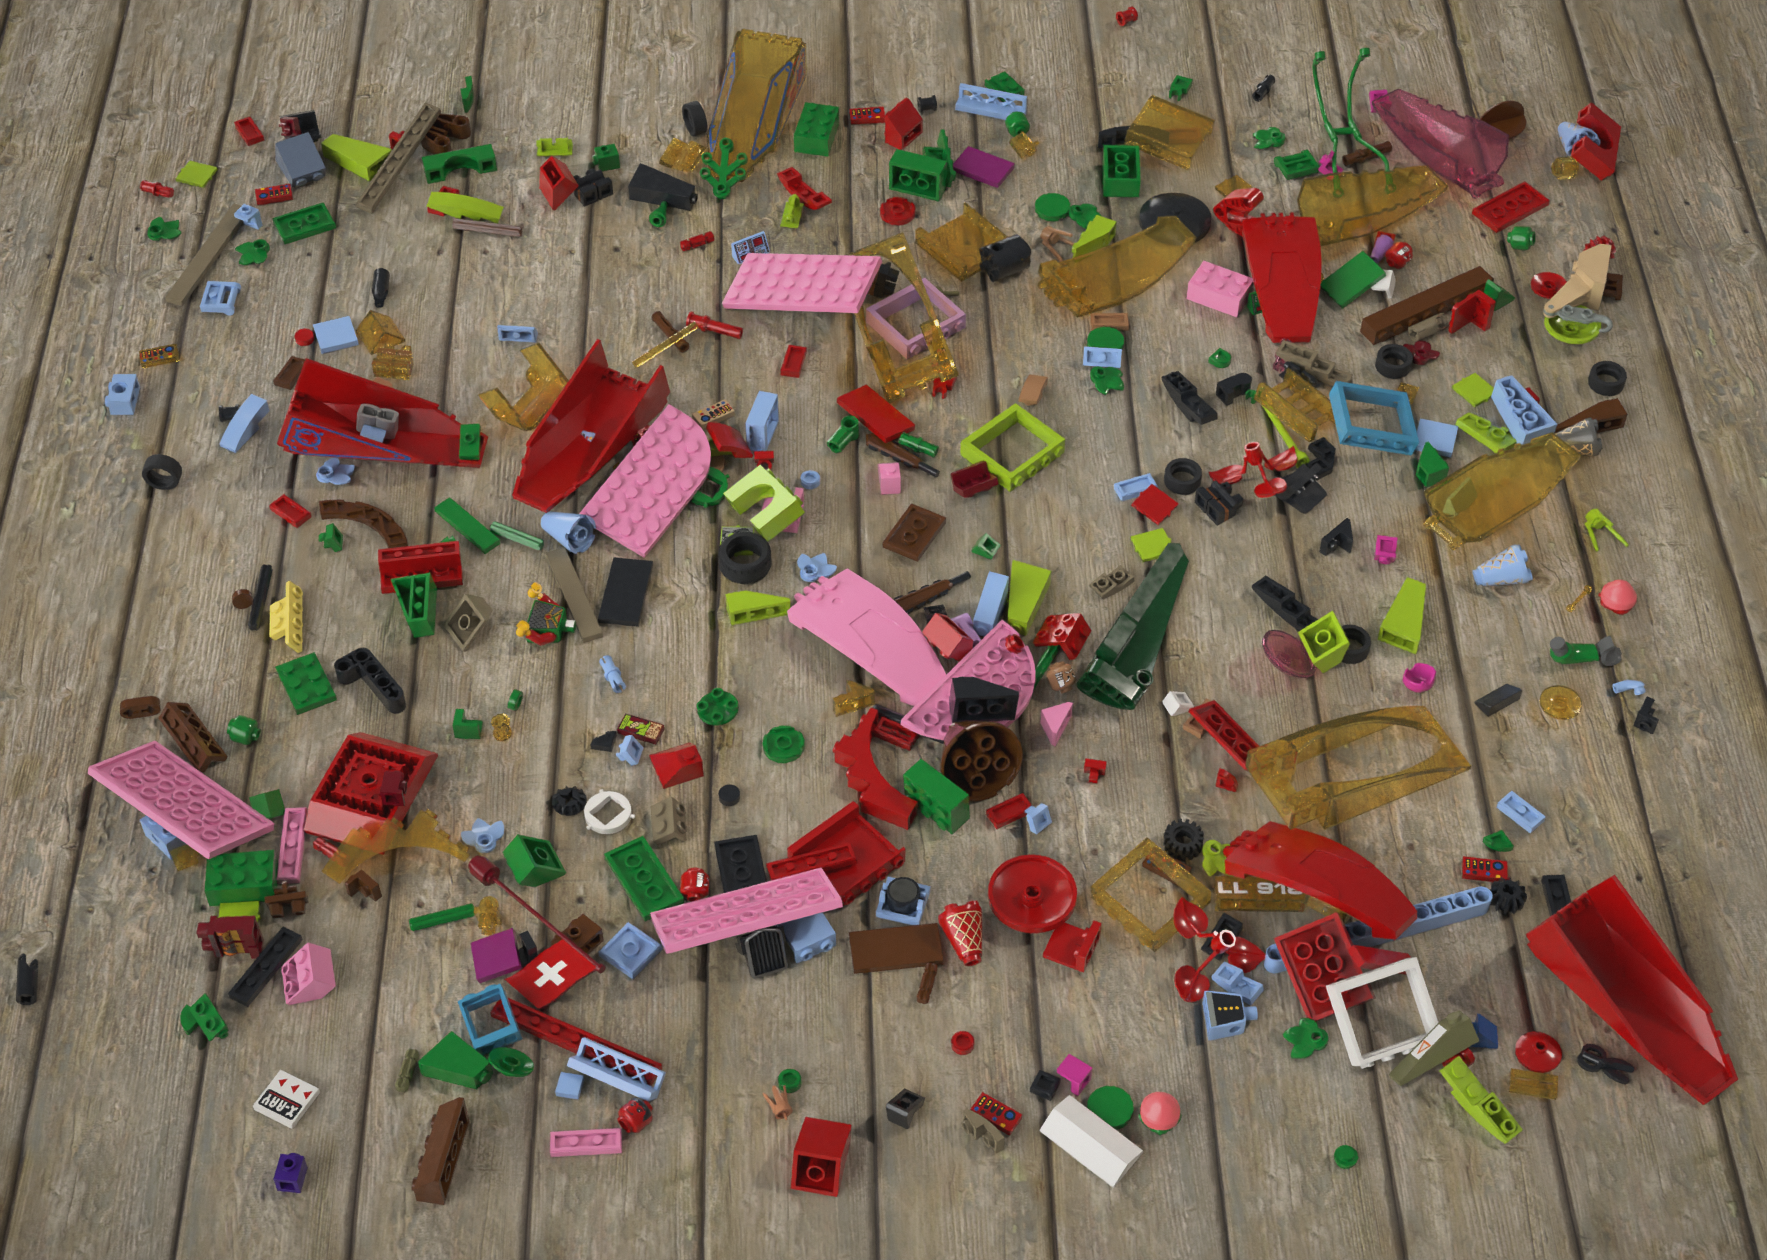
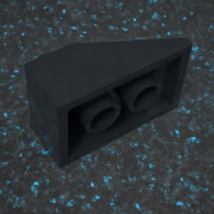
[949,676,1019,723]

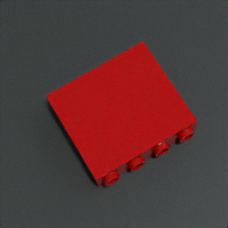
[787,801,906,909]

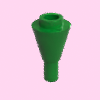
[649,201,668,227]

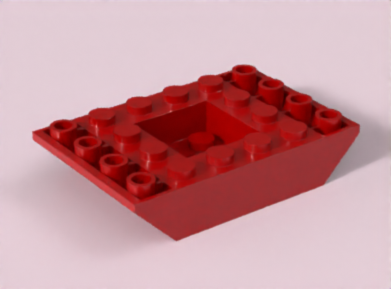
[304,732,438,855]

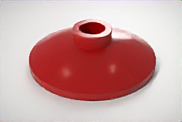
[1531,272,1567,299]
[1515,1032,1562,1073]

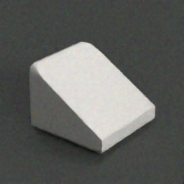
[1162,691,1194,716]

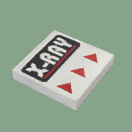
[253,1070,320,1129]

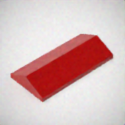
[1188,700,1271,773]

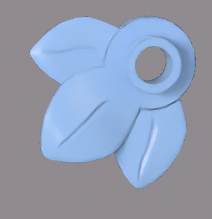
[316,458,355,485]
[797,553,837,582]
[461,818,504,853]

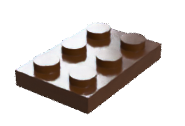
[883,503,946,562]

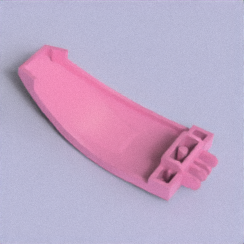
[787,568,946,706]

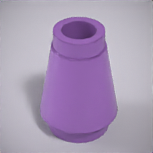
[1370,235,1394,263]

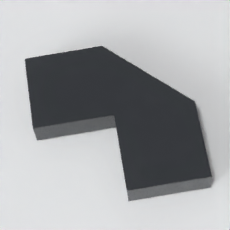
[1305,437,1336,480]

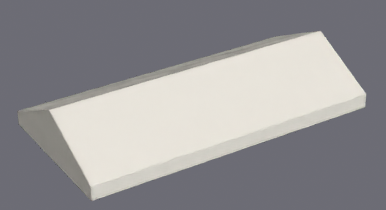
[1040,1095,1143,1188]

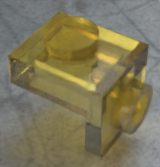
[1009,131,1039,159]

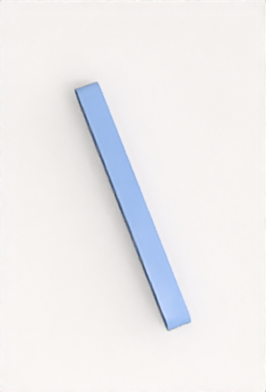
[1264,886,1493,974]

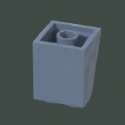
[275,132,326,187]

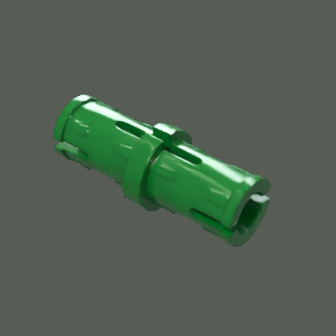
[899,432,939,458]

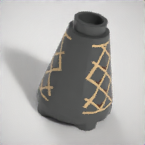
[1546,418,1603,456]

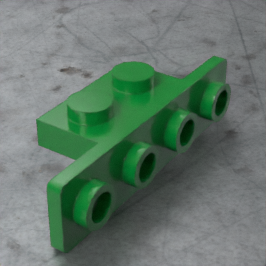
[923,129,956,187]

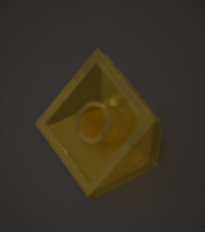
[356,310,406,355]

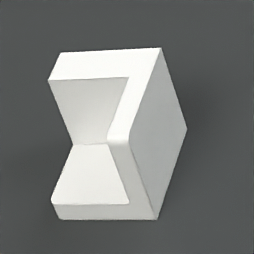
[1371,270,1396,298]

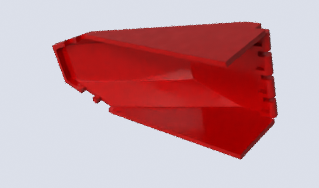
[512,339,670,513]
[1525,874,1738,1105]

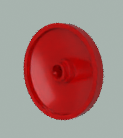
[988,855,1077,933]

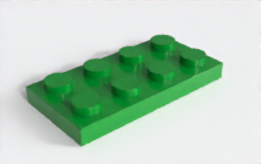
[604,836,684,922]

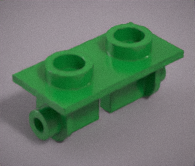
[189,993,229,1042]

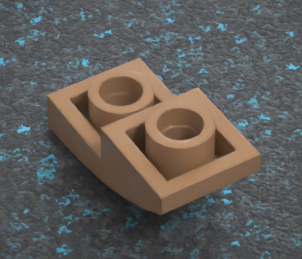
[1019,374,1048,406]

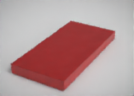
[1472,181,1550,233]
[837,384,915,443]

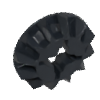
[552,785,587,816]

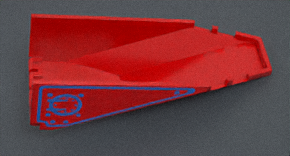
[277,358,488,468]

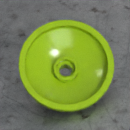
[1544,305,1601,345]

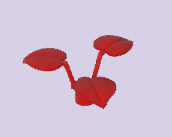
[1209,442,1297,498]
[1173,897,1266,1003]

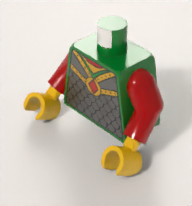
[516,582,576,646]

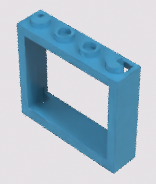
[1329,381,1419,455]

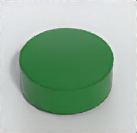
[508,689,523,711]
[778,1069,801,1093]

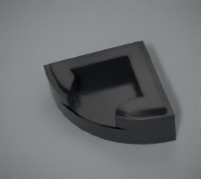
[590,731,617,752]

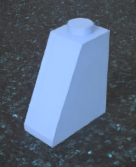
[973,571,1009,636]

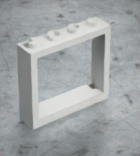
[1326,957,1438,1069]

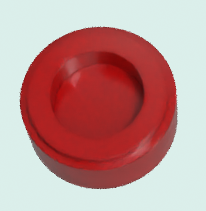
[294,328,314,346]
[951,1031,974,1055]

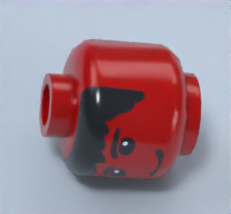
[617,1098,653,1133]

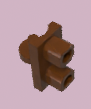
[265,880,309,919]

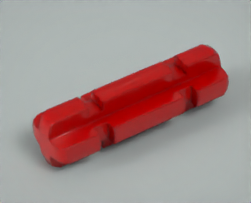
[680,231,715,251]
[313,837,351,867]

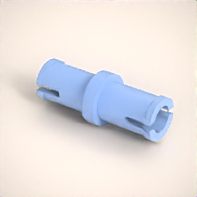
[599,655,626,693]

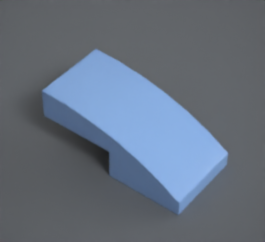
[1211,961,1264,1005]

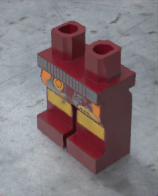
[196,916,264,959]

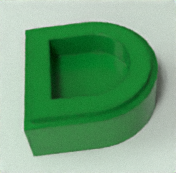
[1208,348,1231,368]

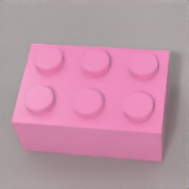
[1187,261,1254,317]

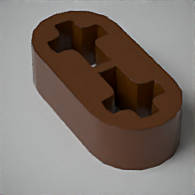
[120,696,161,719]

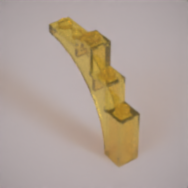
[322,808,470,884]

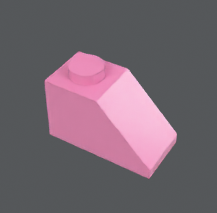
[878,462,901,495]

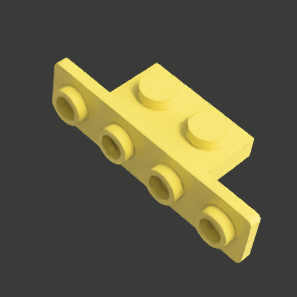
[269,581,303,653]

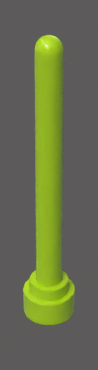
[1262,401,1310,468]

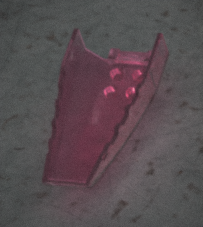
[1372,89,1509,199]

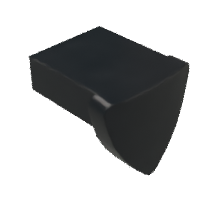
[519,930,538,968]

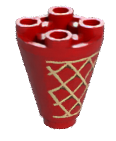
[938,900,982,966]

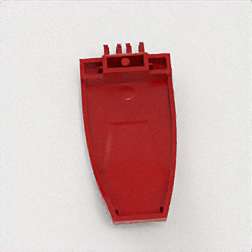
[1241,212,1322,343]
[1223,821,1417,940]

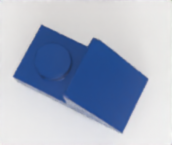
[1470,1014,1498,1049]

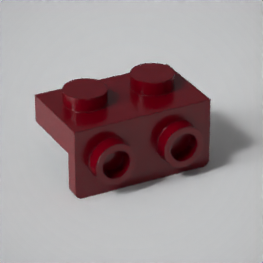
[950,461,999,498]

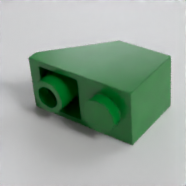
[1416,441,1449,488]

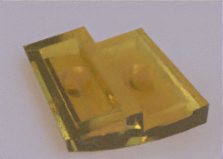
[659,137,707,172]

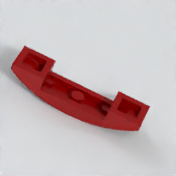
[777,167,832,210]

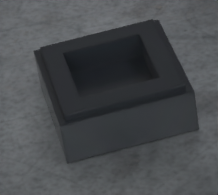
[1030,1070,1061,1101]

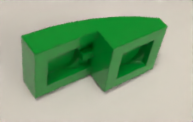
[460,76,474,113]

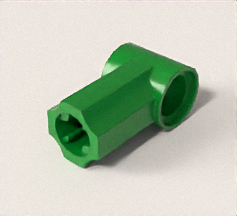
[827,416,859,453]

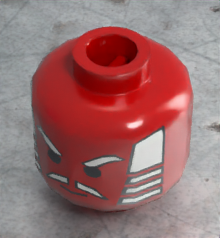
[1386,242,1413,269]
[680,867,710,902]

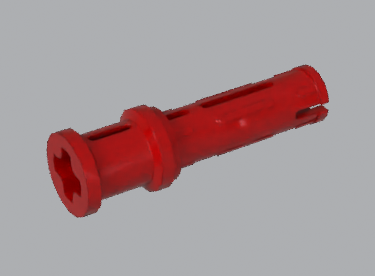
[686,311,743,339]

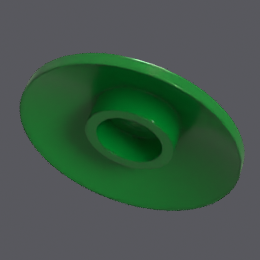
[488,1047,534,1077]

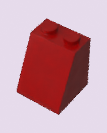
[791,1117,852,1197]

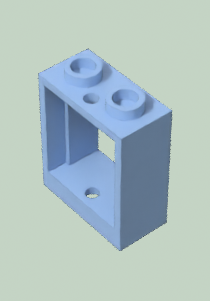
[746,391,779,451]

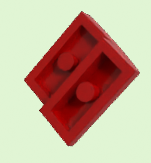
[706,422,753,458]

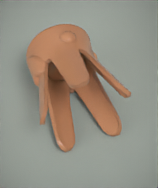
[763,1085,793,1120]

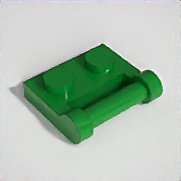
[1274,149,1320,180]

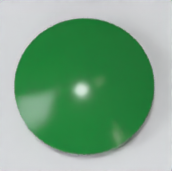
[696,688,739,726]

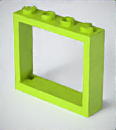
[960,403,1065,492]

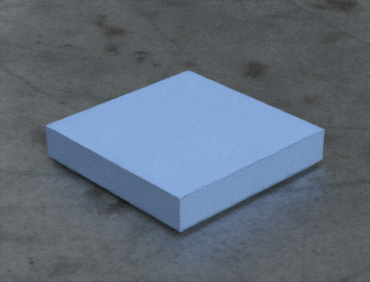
[313,316,359,354]
[1415,418,1458,458]
[599,922,662,979]

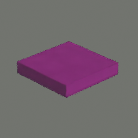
[470,928,522,984]

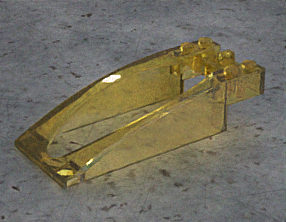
[845,232,959,403]
[1245,706,1471,830]

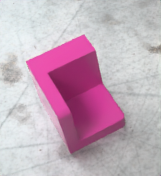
[1057,1054,1092,1096]

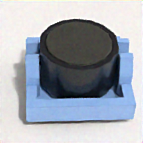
[876,877,931,925]

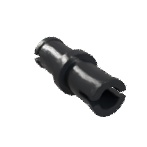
[1252,74,1275,102]

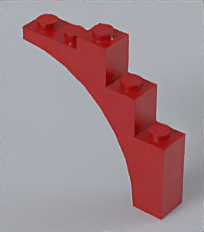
[833,708,918,830]

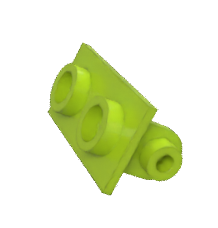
[536,137,573,156]
[780,194,804,228]

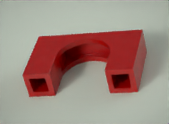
[1571,102,1621,181]

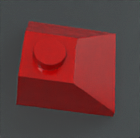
[649,742,704,789]

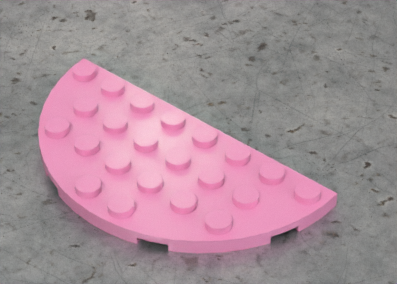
[901,620,1036,740]

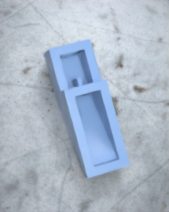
[219,394,269,453]

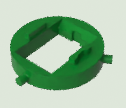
[691,467,730,508]

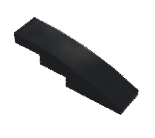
[1251,575,1318,631]

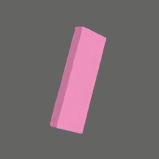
[550,1128,622,1157]

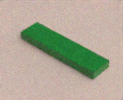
[434,497,500,554]

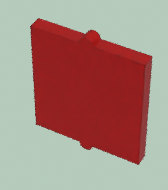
[1131,484,1179,525]

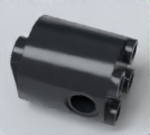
[979,234,1031,282]

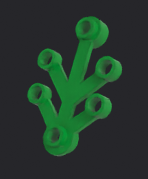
[700,137,748,199]

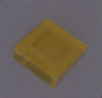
[1397,382,1419,404]

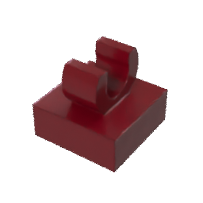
[279,117,301,136]

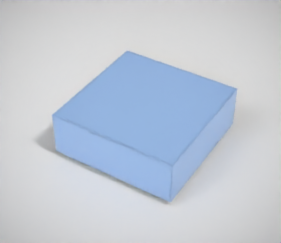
[555,1072,584,1100]

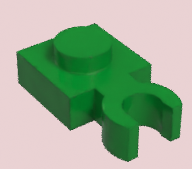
[1169,75,1193,101]

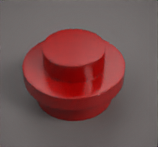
[1005,634,1024,654]

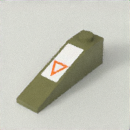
[1389,1010,1479,1086]

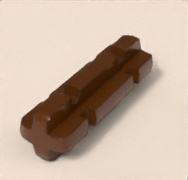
[917,962,938,1004]

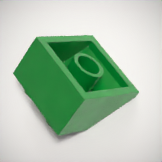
[502,834,566,887]

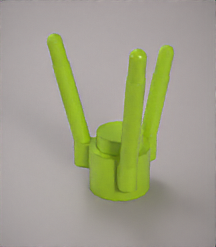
[1584,509,1629,551]

